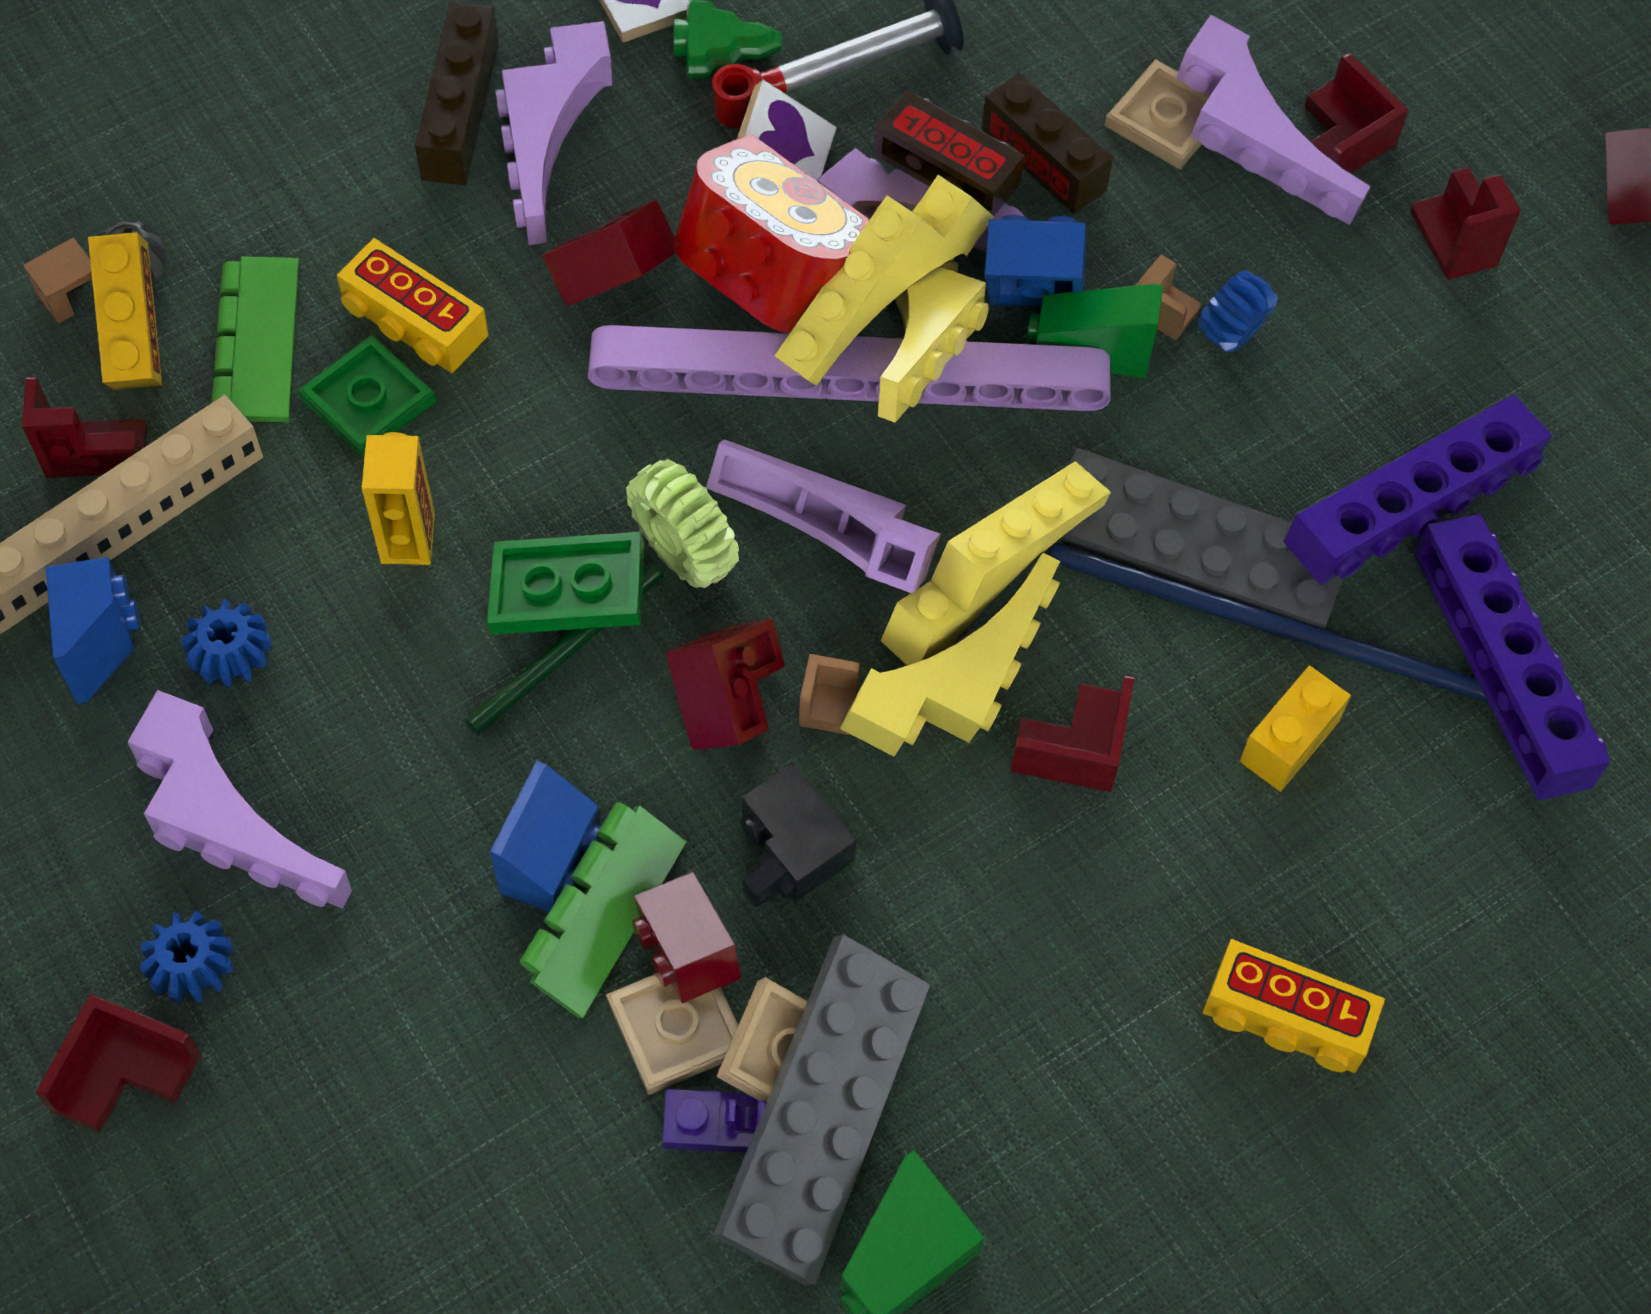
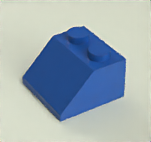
[985,215,1086,308]
[46,557,141,704]
[490,761,602,912]

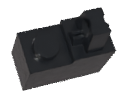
[740,763,856,908]

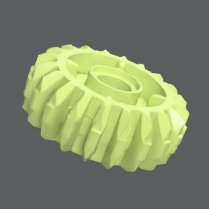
[626,459,739,588]

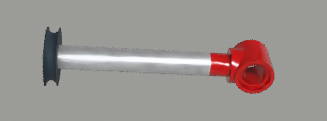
[712,0,964,129]

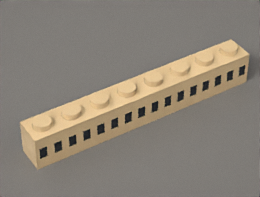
[0,395,263,634]

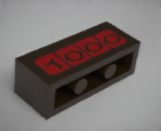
[981,73,1113,214]
[874,90,1025,216]

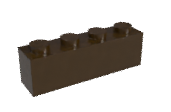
[415,2,499,186]

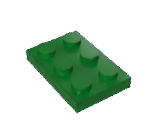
[487,532,645,635]

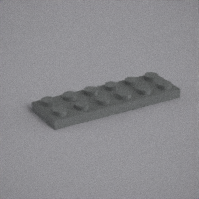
[1058,448,1343,630]
[713,934,930,1285]

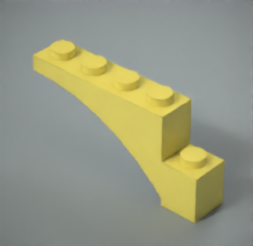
[775,175,994,386]
[878,258,989,423]
[881,461,1111,665]
[840,552,1060,757]

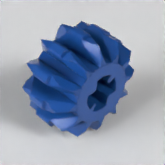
[1198,270,1278,352]
[182,598,272,689]
[140,910,234,1005]

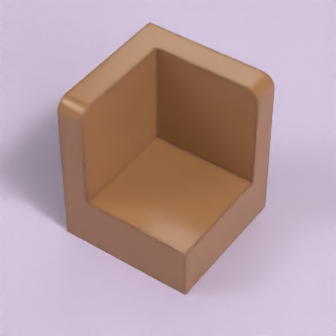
[23,238,92,324]
[1135,255,1201,340]
[799,654,860,735]

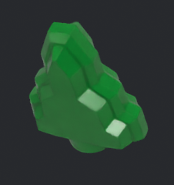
[674,0,782,79]

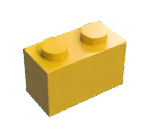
[1239,665,1351,792]

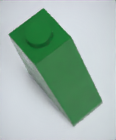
[1027,284,1163,379]
[839,1150,984,1314]

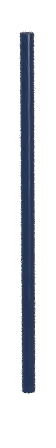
[1050,543,1488,703]

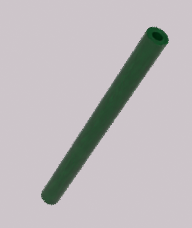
[465,562,664,735]

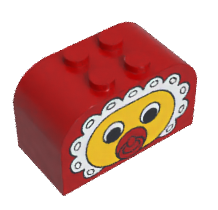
[674,134,870,334]

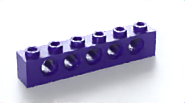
[1283,394,1552,585]
[1414,514,1610,801]

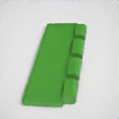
[211,256,299,422]
[519,802,686,1018]

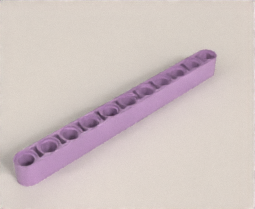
[588,325,1111,411]

